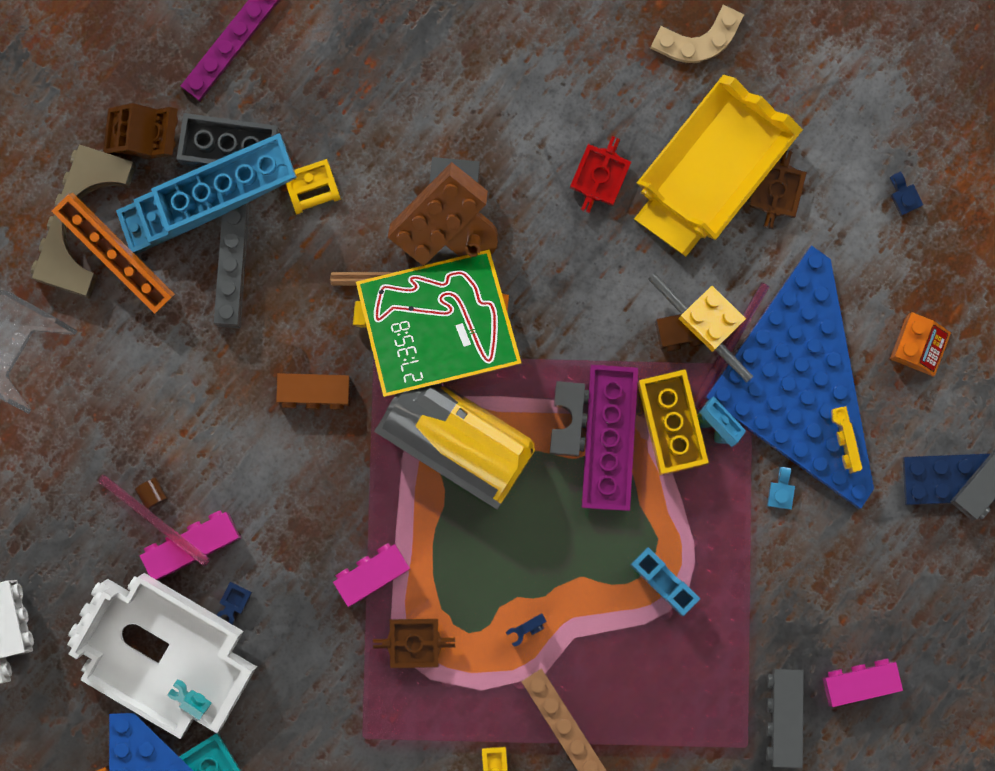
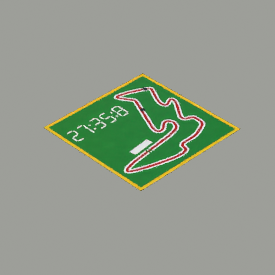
[356,250,521,397]

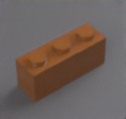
[276,373,350,410]

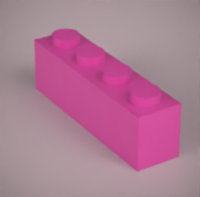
[139,510,241,581]

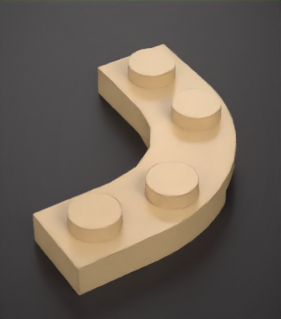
[650,5,744,63]

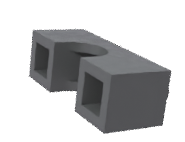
[550,381,589,457]

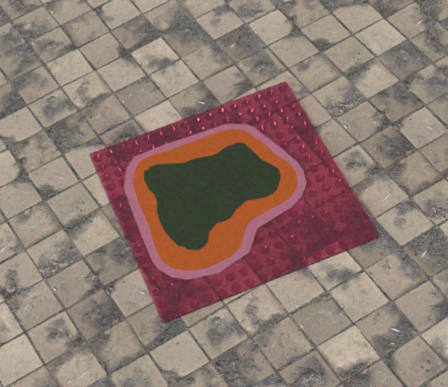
[362,359,752,748]

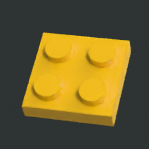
[678,286,746,352]

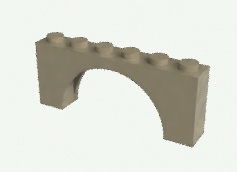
[31,144,137,299]

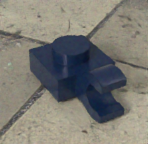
[890,171,923,216]
[506,613,547,646]

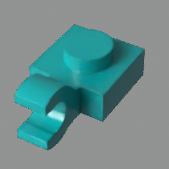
[167,679,212,720]

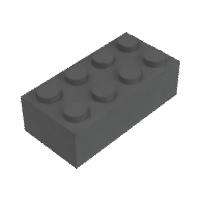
[177,113,280,167]

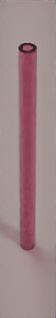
[693,283,770,409]
[98,475,210,566]

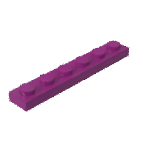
[180,0,280,102]

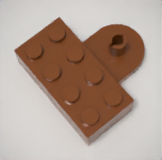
[387,162,498,266]

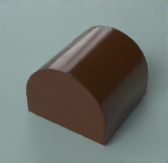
[135,478,168,510]

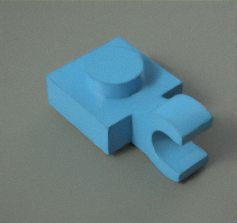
[767,467,795,510]

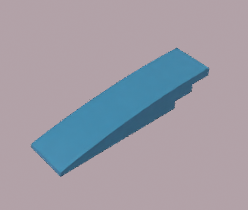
[116,133,297,254]

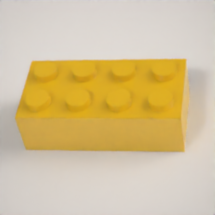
[637,369,709,475]

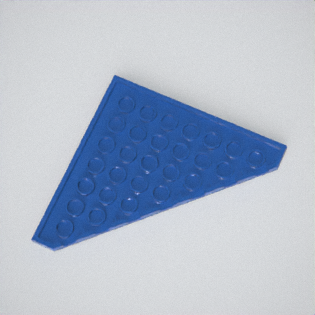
[705,245,874,509]

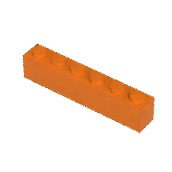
[51,193,175,314]

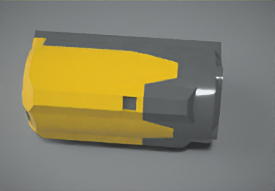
[374,383,535,510]

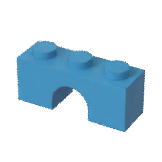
[630,547,700,616]

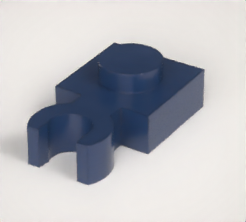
[217,582,252,625]

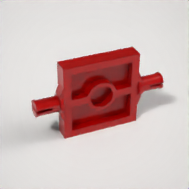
[570,136,631,213]

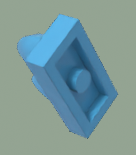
[697,396,746,447]

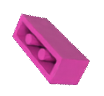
[333,543,410,607]
[822,658,903,707]

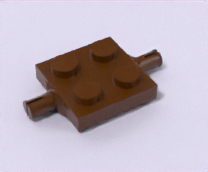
[749,150,807,229]
[373,619,455,668]

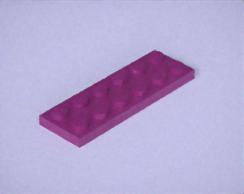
[582,365,638,511]

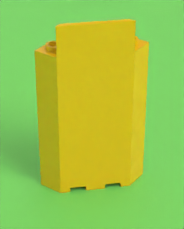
[634,75,803,257]

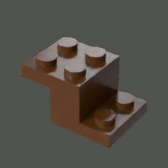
[103,103,178,160]

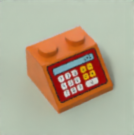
[890,312,951,376]

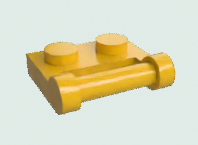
[286,159,341,215]

